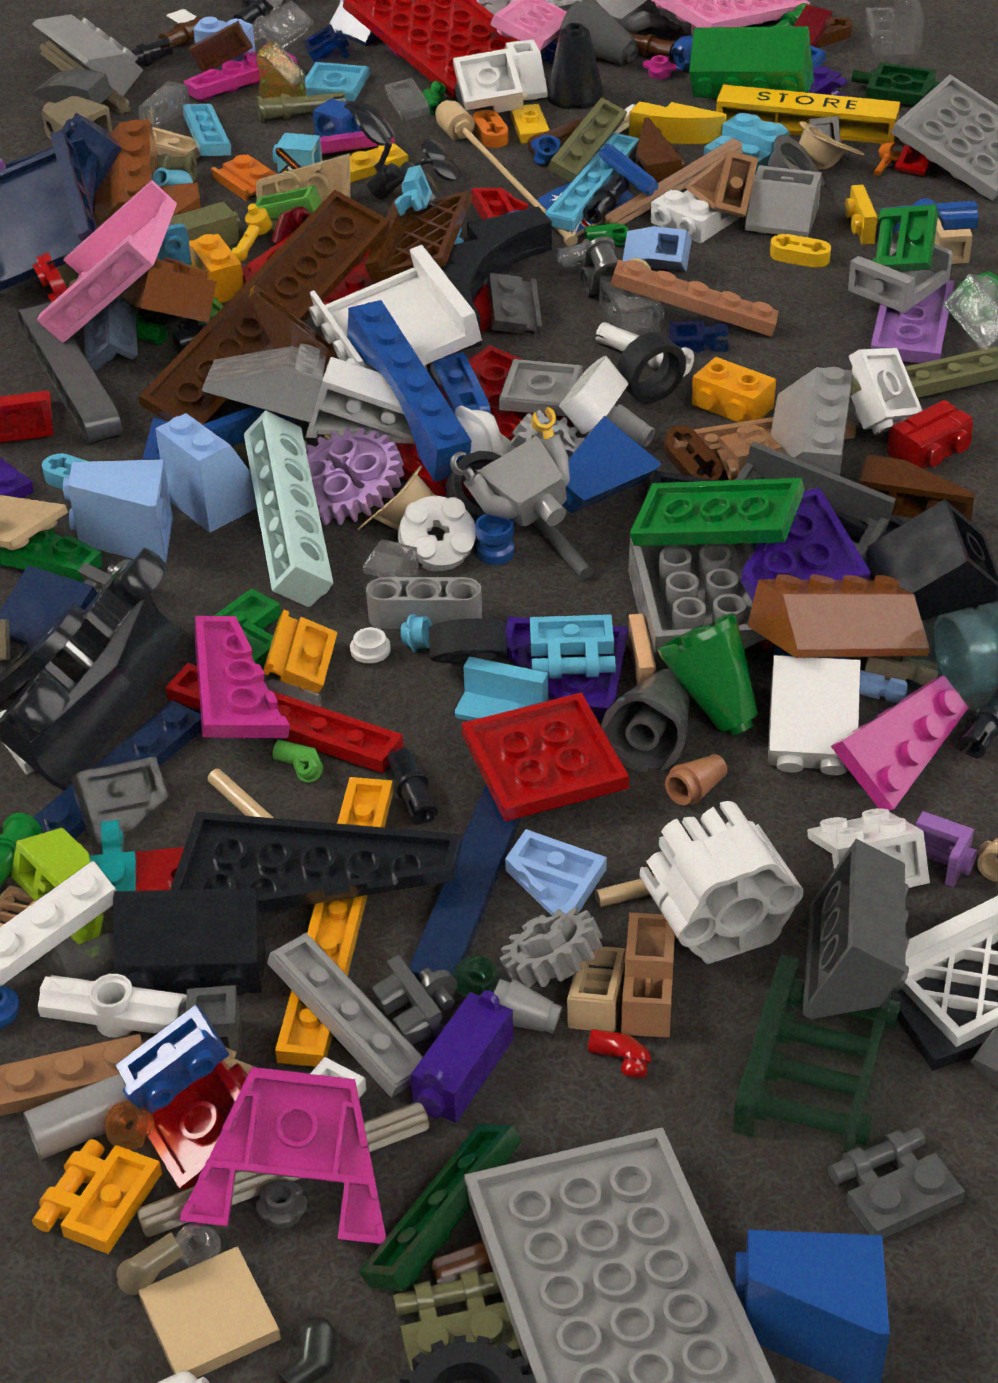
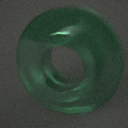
[452,955,499,998]

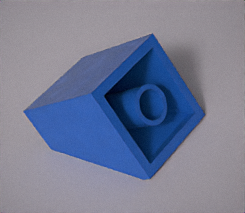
[733,1230,890,1383]

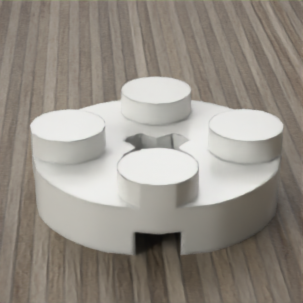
[398,496,476,571]

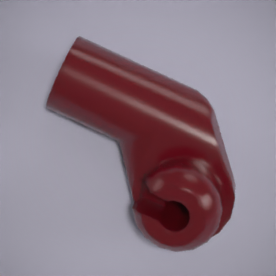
[271,206,311,244]

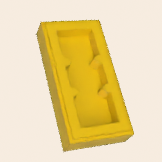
[510,104,549,144]

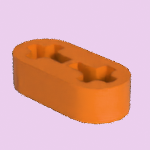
[473,110,509,148]

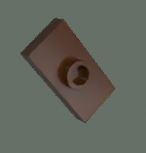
[189,21,253,73]

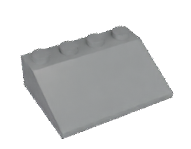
[202,344,326,423]
[628,537,766,672]

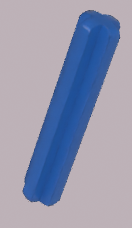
[599,144,659,196]

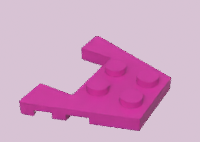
[180,1067,386,1244]

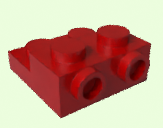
[137,1060,248,1191]

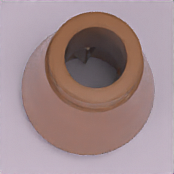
[665,754,727,805]

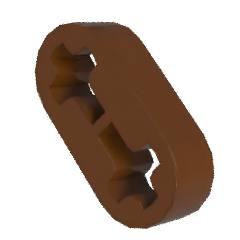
[816,17,853,47]
[663,425,723,481]

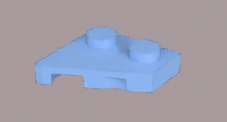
[505,829,607,916]

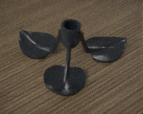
[344,102,462,200]

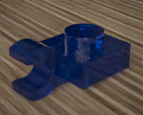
[669,321,728,352]

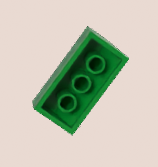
[689,26,814,98]

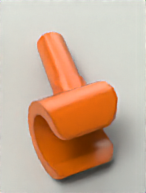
[873,142,901,176]

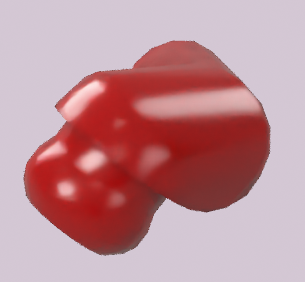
[588,1029,652,1079]

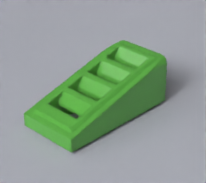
[255,185,322,219]

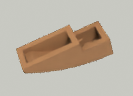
[621,912,675,1038]

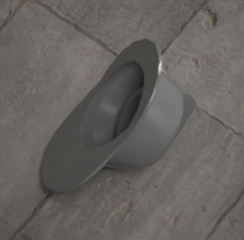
[768,135,825,187]

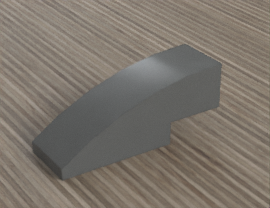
[33,69,112,104]

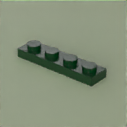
[359,1124,522,1291]

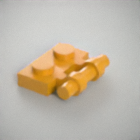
[32,1139,162,1255]

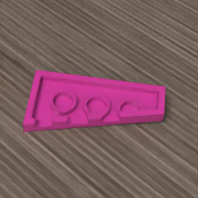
[183,43,298,101]
[194,616,290,738]
[831,675,969,811]

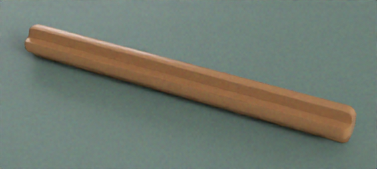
[603,138,743,225]

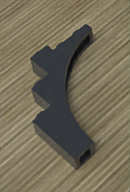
[440,206,552,349]

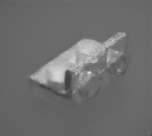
[943,274,998,350]

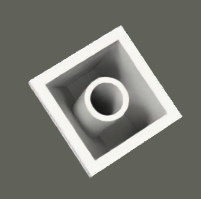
[768,655,860,775]

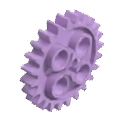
[305,427,404,526]

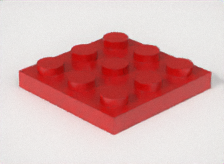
[462,692,629,822]

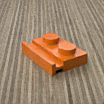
[211,154,277,201]

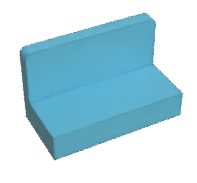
[455,656,548,721]

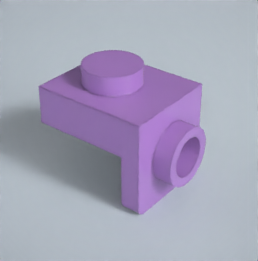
[916,811,977,888]

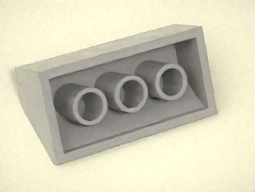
[32,14,143,96]
[770,367,853,476]

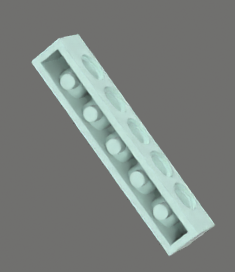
[244,410,333,607]

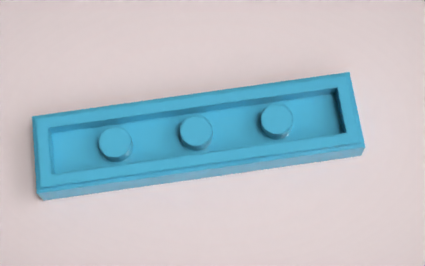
[183,104,231,156]

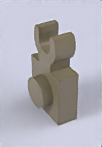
[865,656,939,685]

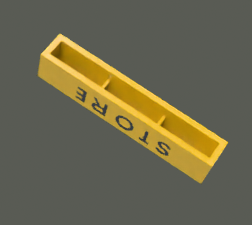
[716,85,900,144]

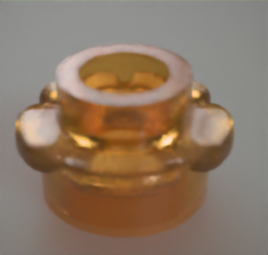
[104,1100,154,1150]

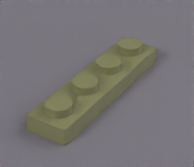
[548,97,627,182]

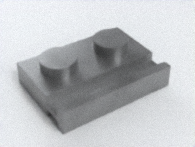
[486,273,542,335]

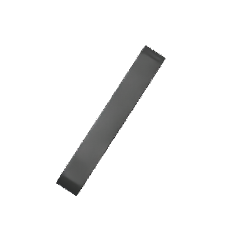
[17,302,123,444]

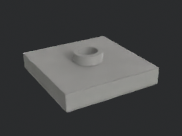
[499,359,583,416]

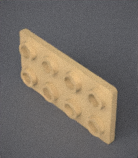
[0,495,68,550]

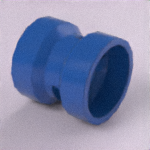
[475,514,515,565]

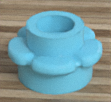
[401,614,432,653]

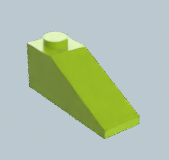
[11,828,104,955]

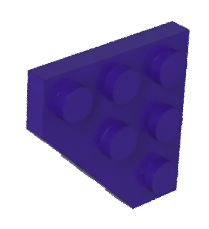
[740,488,871,603]
[504,617,628,720]

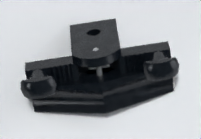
[0,548,185,791]

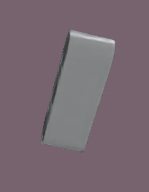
[366,577,483,629]

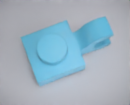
[395,165,432,216]

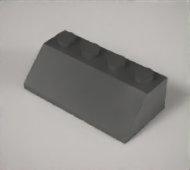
[803,839,909,1019]

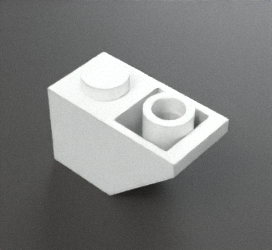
[506,39,548,101]

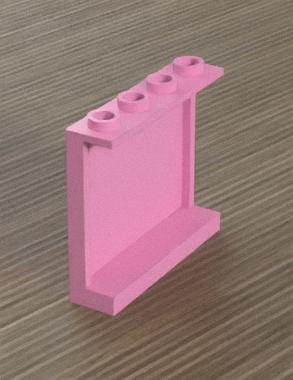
[37,180,177,343]

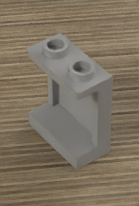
[848,230,953,313]

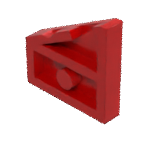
[471,188,529,220]

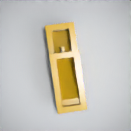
[629,101,727,144]

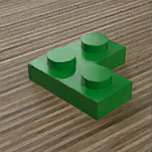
[214,588,281,668]

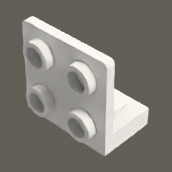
[807,808,930,888]

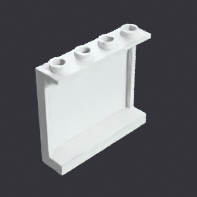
[309,245,482,372]

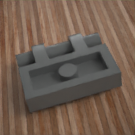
[828,1127,965,1239]

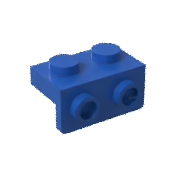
[116,1005,230,1116]

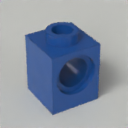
[313,98,361,137]

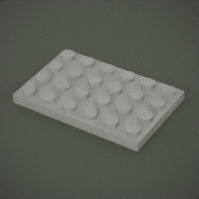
[464,1127,776,1383]

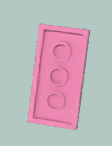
[490,0,567,51]

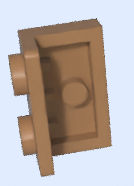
[716,425,782,480]

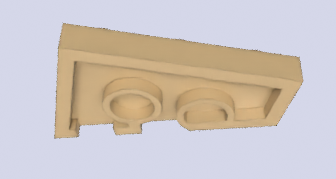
[256,153,351,202]

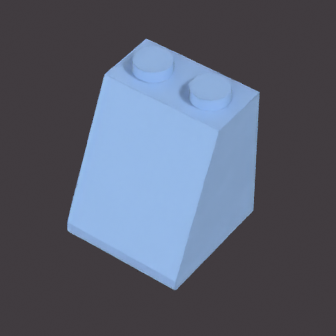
[155,413,257,533]
[63,459,173,564]

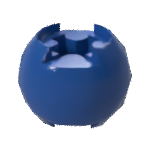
[671,35,693,72]

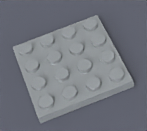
[891,75,998,201]

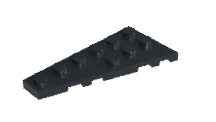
[170,812,462,913]

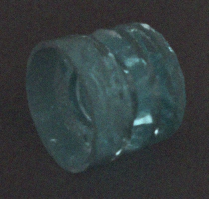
[933,601,998,698]

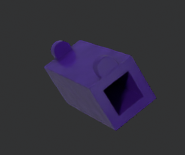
[411,990,514,1123]

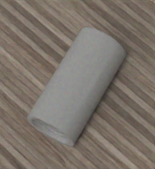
[23,1074,137,1160]

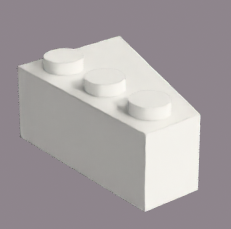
[306,357,415,444]

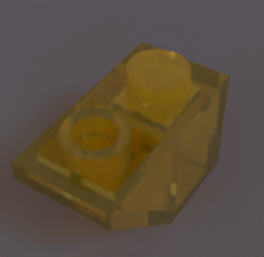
[256,40,306,98]

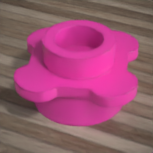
[643,55,676,79]

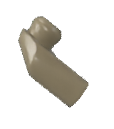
[116,1232,185,1296]

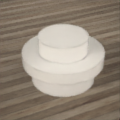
[350,627,391,663]

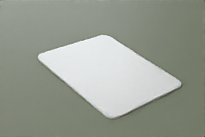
[167,9,196,23]

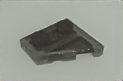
[71,756,168,855]

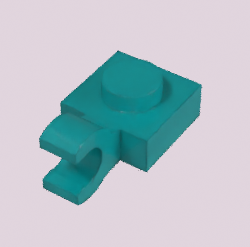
[89,820,137,891]

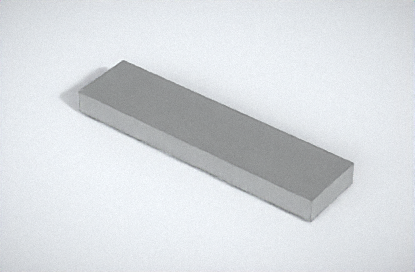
[267,933,423,1098]

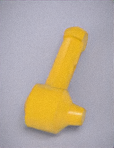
[232,203,273,262]

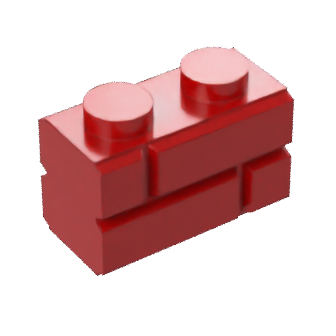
[887,400,974,469]

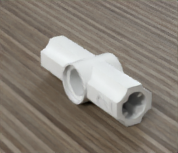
[38,974,187,1037]

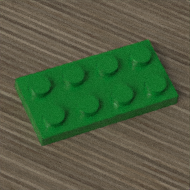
[630,478,805,546]

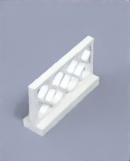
[902,896,998,1047]

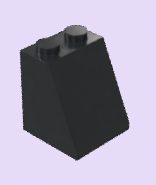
[866,499,998,620]

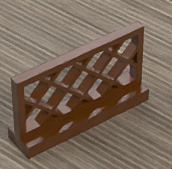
[364,191,472,284]

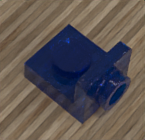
[303,24,350,62]

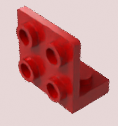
[0,391,54,443]

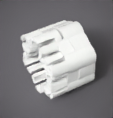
[639,801,803,964]

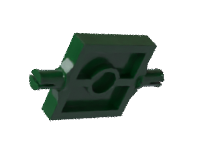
[851,62,941,106]

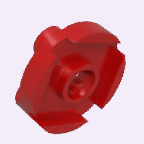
[32,252,67,303]

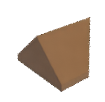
[684,150,758,218]

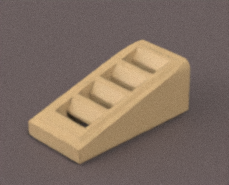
[567,947,626,1032]

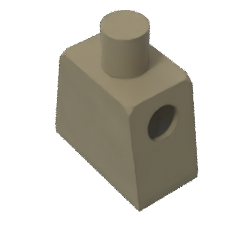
[42,96,113,139]

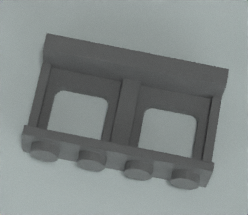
[735,441,896,564]

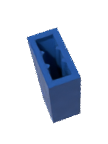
[562,416,662,514]

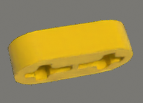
[770,234,831,268]

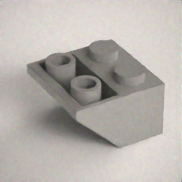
[745,165,822,238]

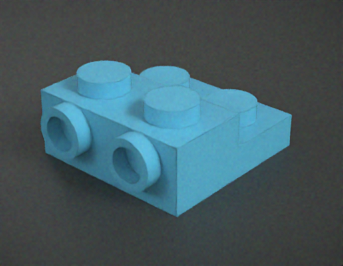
[704,113,789,173]

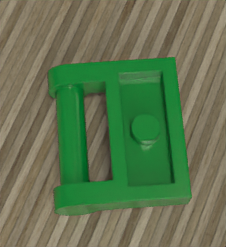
[872,204,939,272]

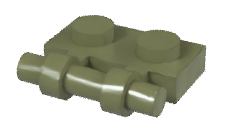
[393,1270,520,1371]

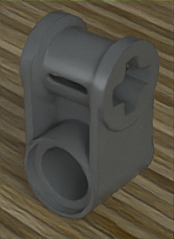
[580,236,620,297]

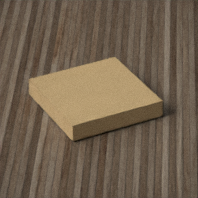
[138,1246,281,1378]

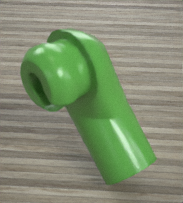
[273,740,324,783]

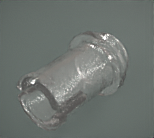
[556,239,590,269]

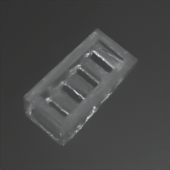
[139,81,190,128]

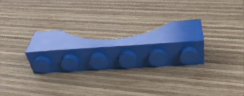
[347,300,472,482]

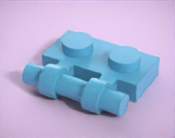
[530,615,616,679]

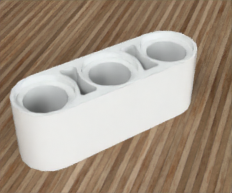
[559,355,629,434]

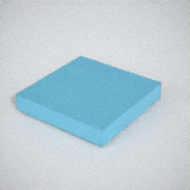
[299,62,370,101]

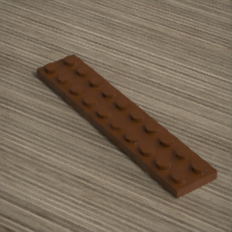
[139,190,390,425]

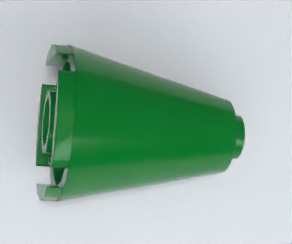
[657,613,758,736]

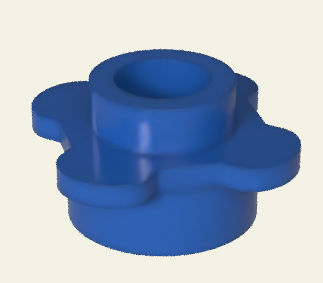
[531,135,561,165]

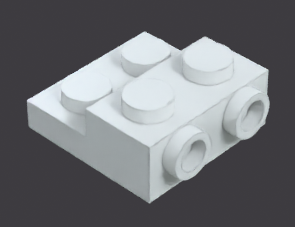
[453,48,528,113]
[651,190,739,243]
[849,348,922,435]

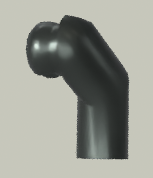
[277,1317,336,1383]

